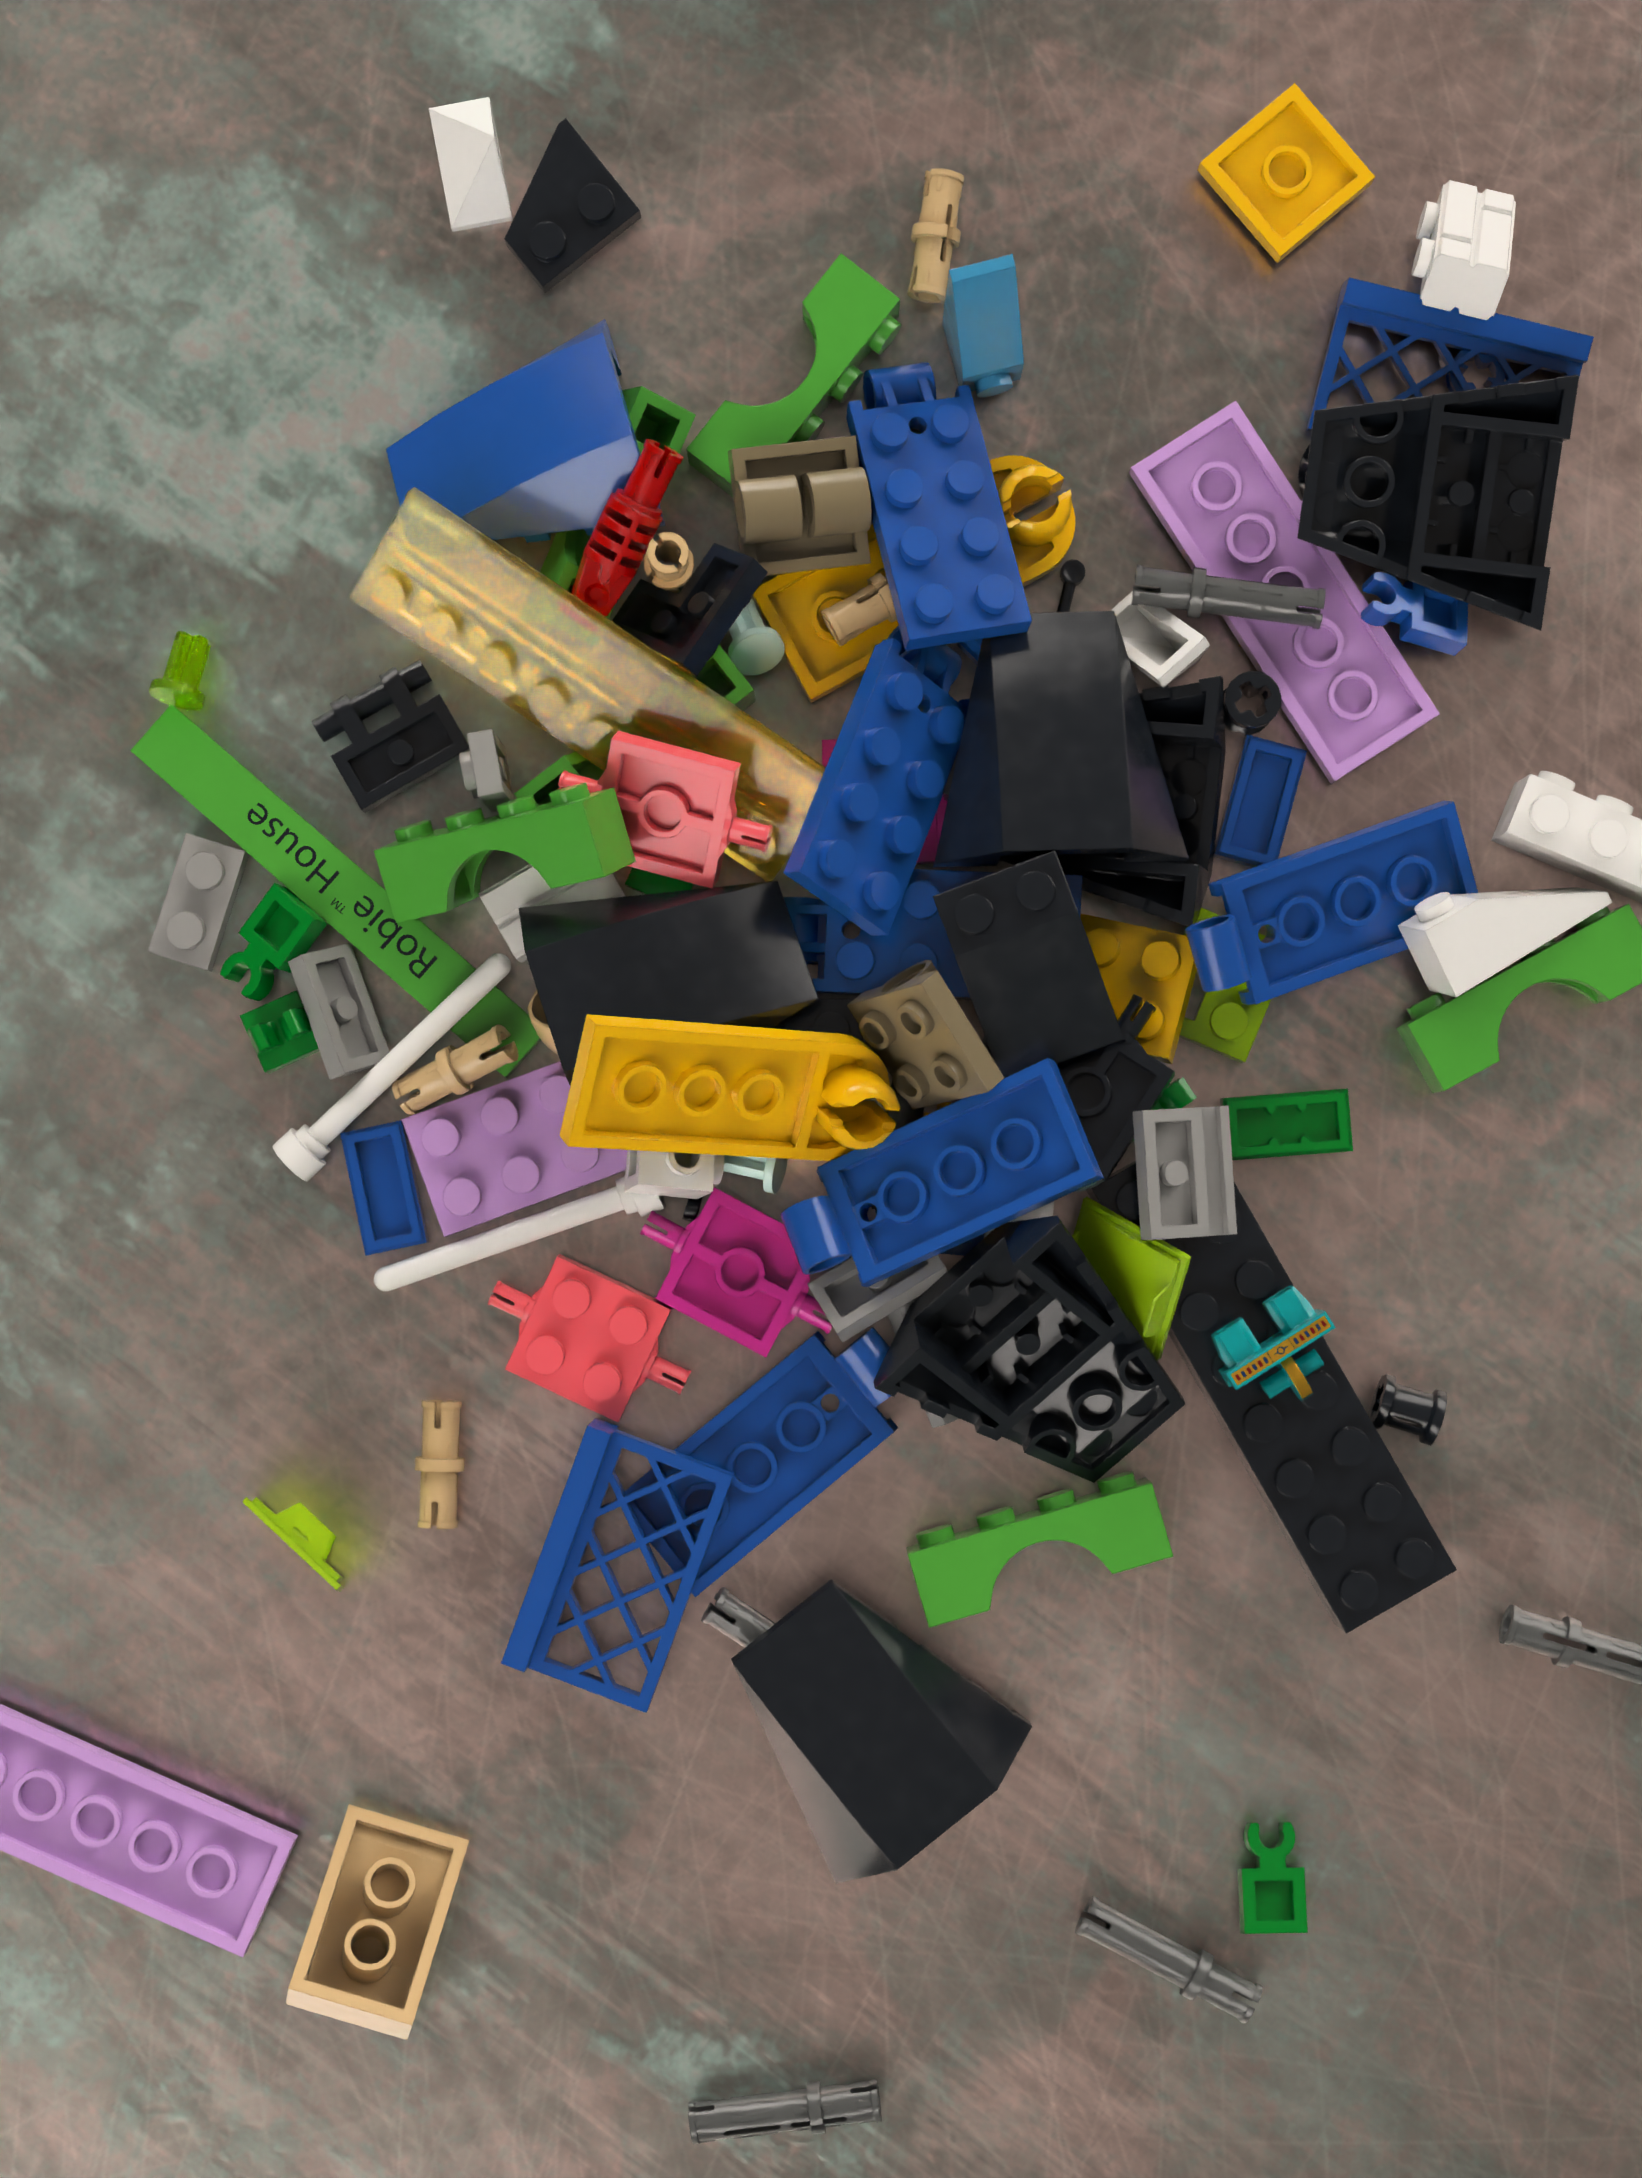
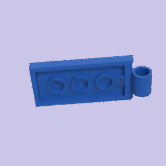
[846,362,1032,651]
[783,626,970,936]
[1185,801,1478,1005]
[784,869,1082,1000]
[781,1058,1104,1287]
[615,1327,898,1597]

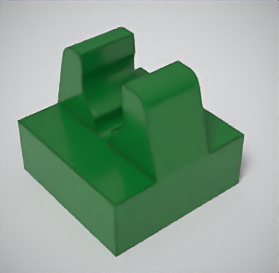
[240,990,319,1074]

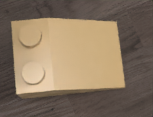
[286,1804,469,2040]

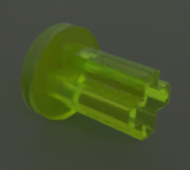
[149,631,211,710]

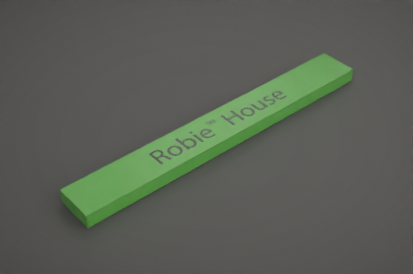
[130,704,541,1078]

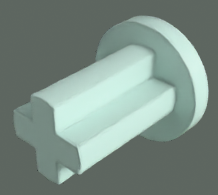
[728,599,785,675]
[723,1155,788,1194]

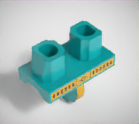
[1211,1285,1336,1401]

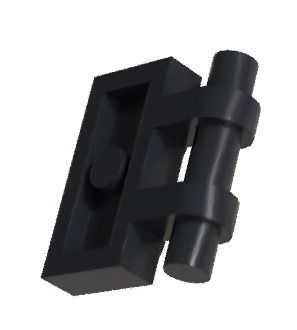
[312,660,470,813]

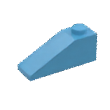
[942,254,1024,398]

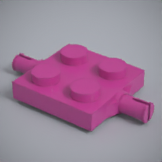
[640,1187,832,1357]

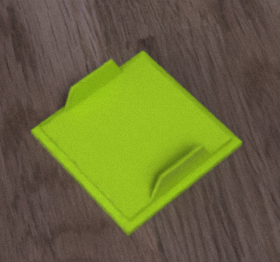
[1072,1196,1191,1360]
[242,1497,344,1592]

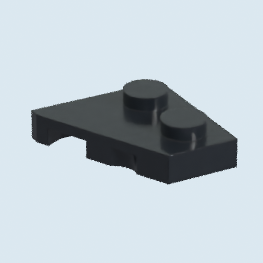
[504,118,641,293]

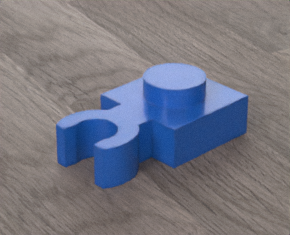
[1361,572,1468,656]

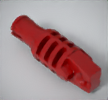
[571,439,683,616]

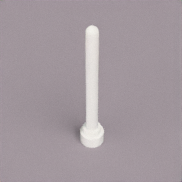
[272,953,511,1182]
[374,1170,666,1291]

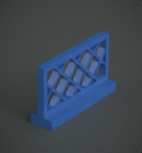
[1306,277,1594,431]
[501,1418,735,1713]

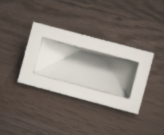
[429,97,513,232]
[1111,591,1210,688]

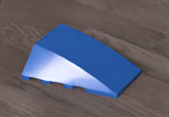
[386,319,666,556]

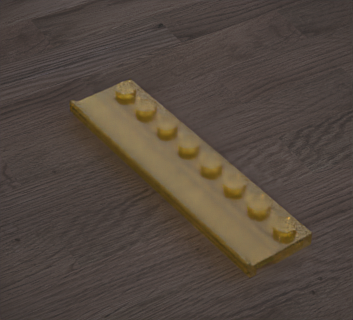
[349,487,826,882]

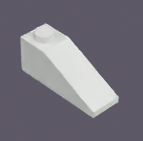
[1398,887,1612,997]

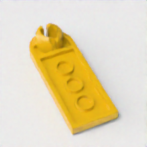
[752,455,1075,703]
[559,1014,900,1161]

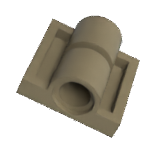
[727,435,872,576]
[847,960,1004,1110]

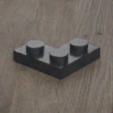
[606,543,768,677]

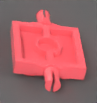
[557,731,773,889]
[488,1254,691,1422]

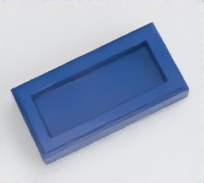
[1214,734,1307,868]
[340,1120,429,1256]

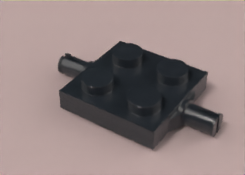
[1057,994,1175,1182]

